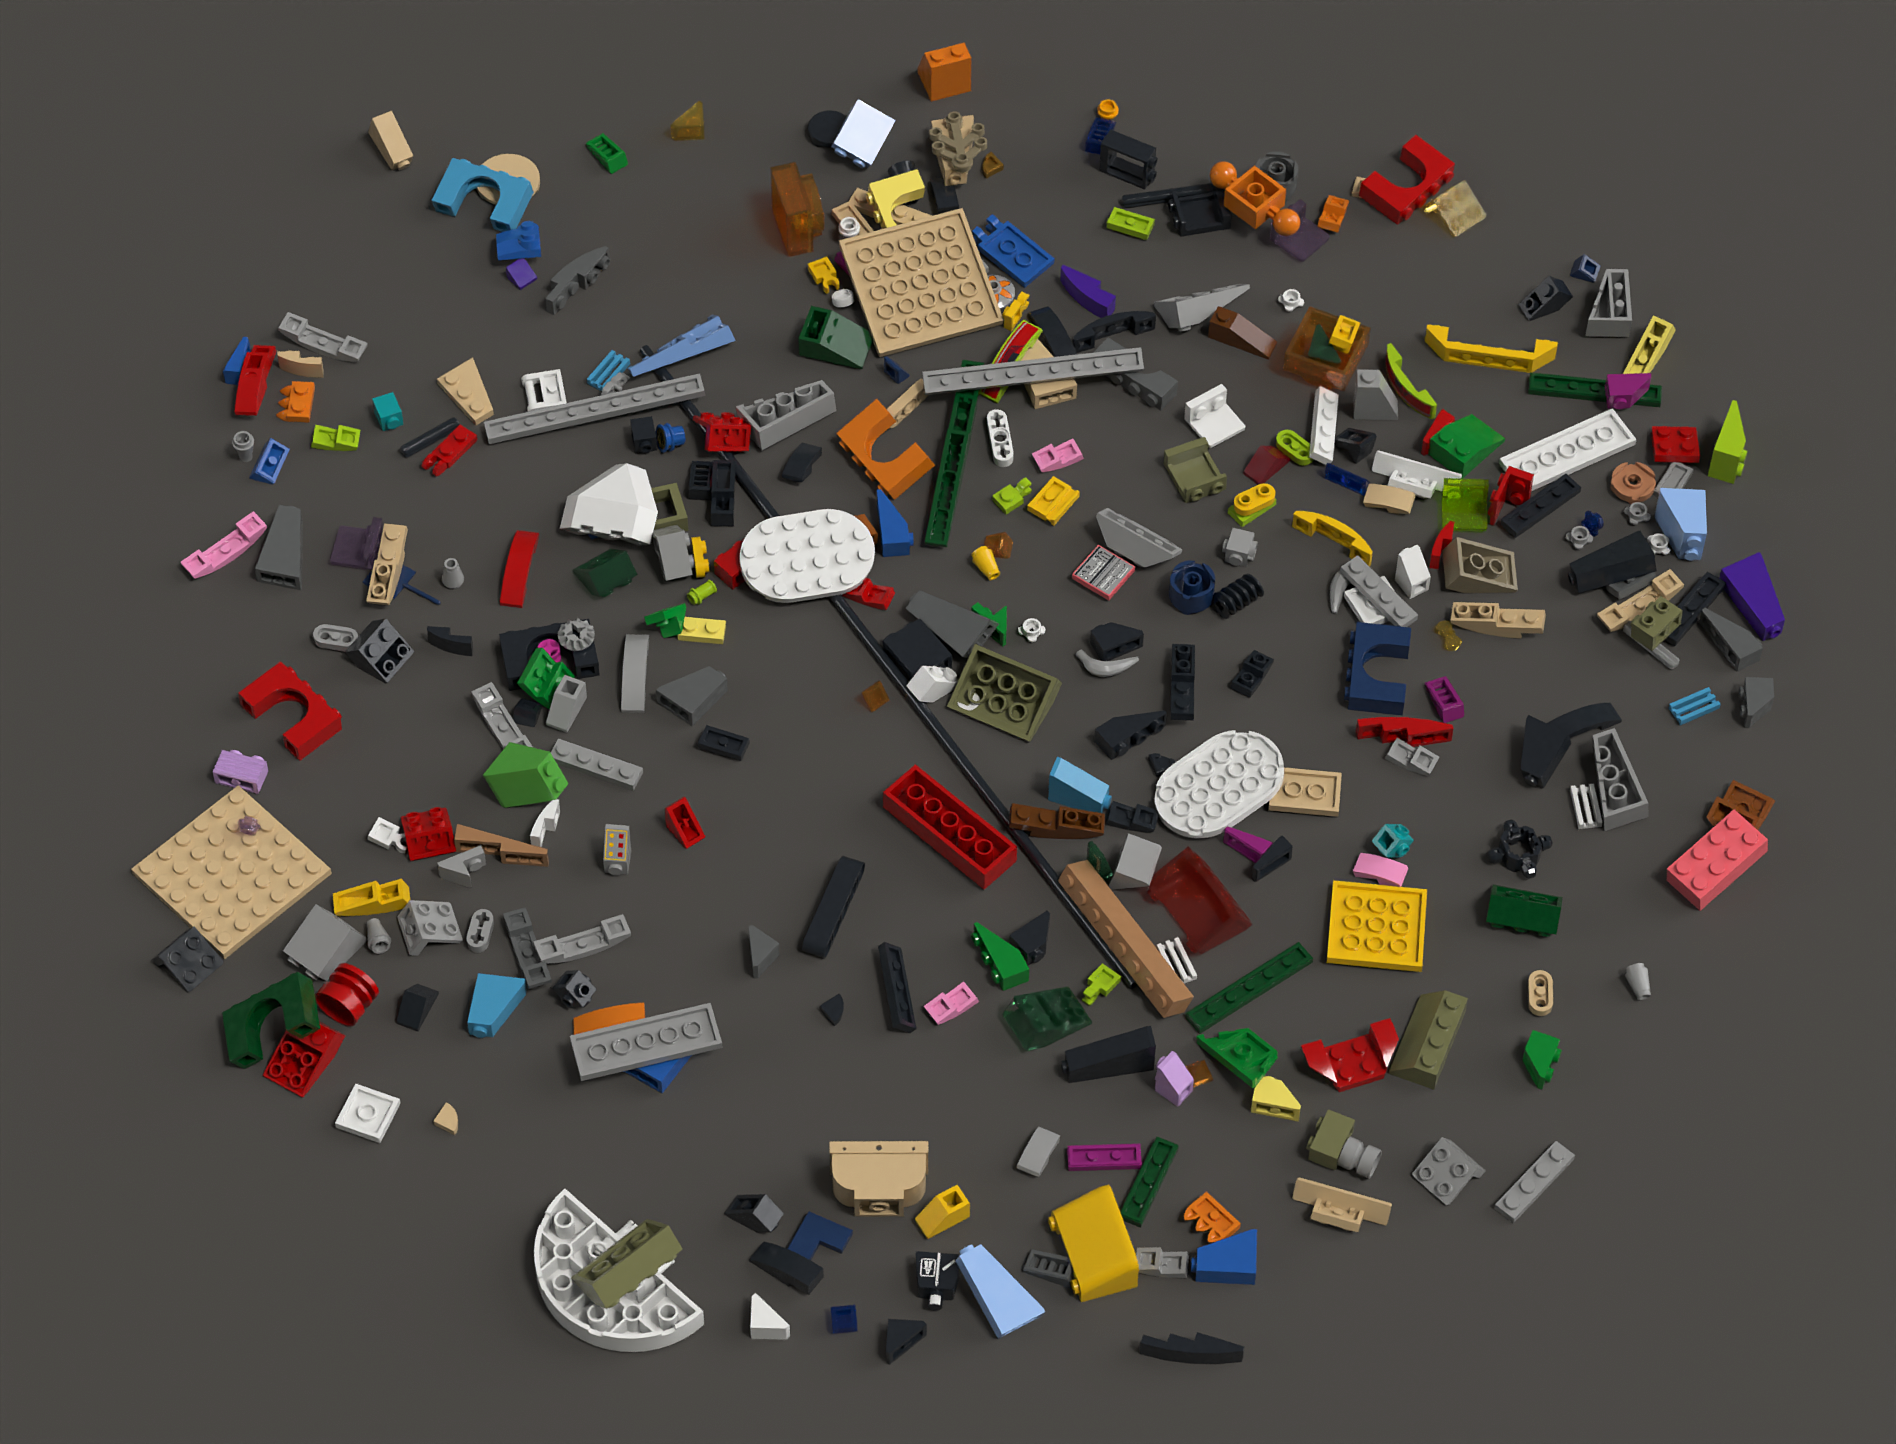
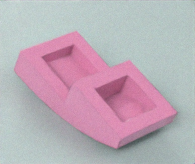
[1032,438,1084,472]
[1353,853,1408,887]
[924,981,979,1025]

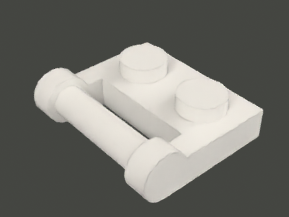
[521,369,567,412]

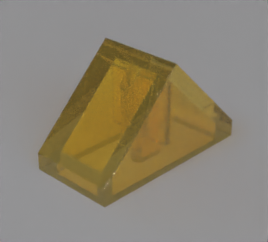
[671,100,705,141]

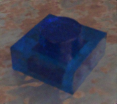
[831,1305,858,1334]

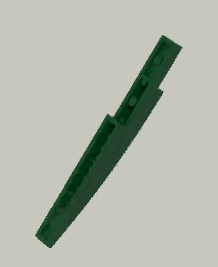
[925,360,984,547]

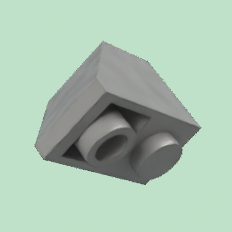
[546,675,587,733]

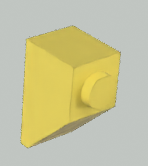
[1251,1076,1301,1121]

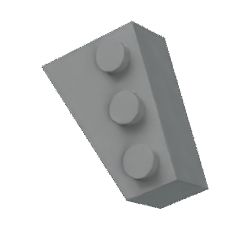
[1585,269,1632,337]

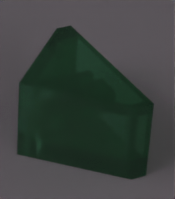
[1306,324,1342,368]

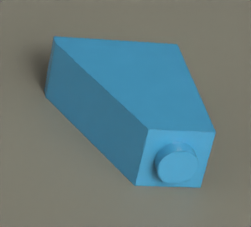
[1048,757,1112,813]
[467,973,527,1038]

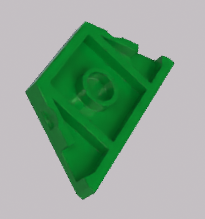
[1196,1028,1278,1088]

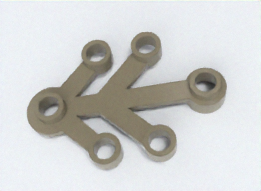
[929,111,987,173]

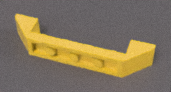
[1425,324,1558,373]

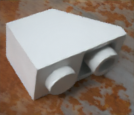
[1395,545,1431,599]
[907,666,959,703]

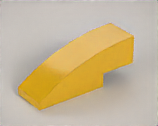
[333,878,410,916]

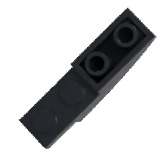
[1170,644,1195,721]

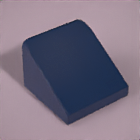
[1570,254,1601,283]
[884,356,910,384]

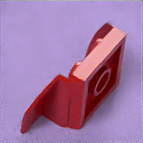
[1301,1018,1399,1092]

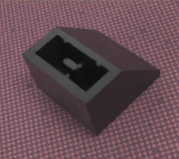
[345,619,415,683]

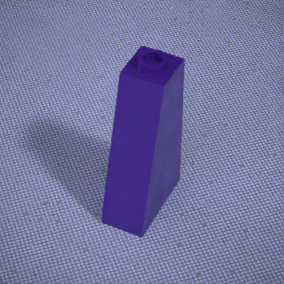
[1719,552,1785,641]

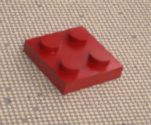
[1651,426,1700,463]

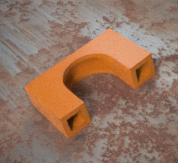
[837,399,935,500]

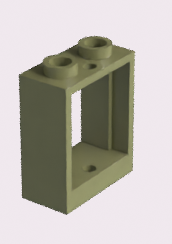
[651,483,688,531]

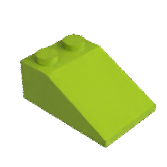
[1708,400,1748,484]

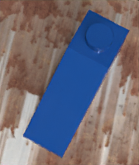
[877,489,914,557]

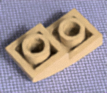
[277,351,324,378]
[1363,484,1415,514]

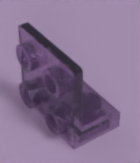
[330,517,383,570]

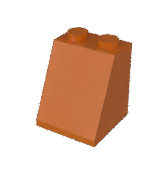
[917,43,971,102]

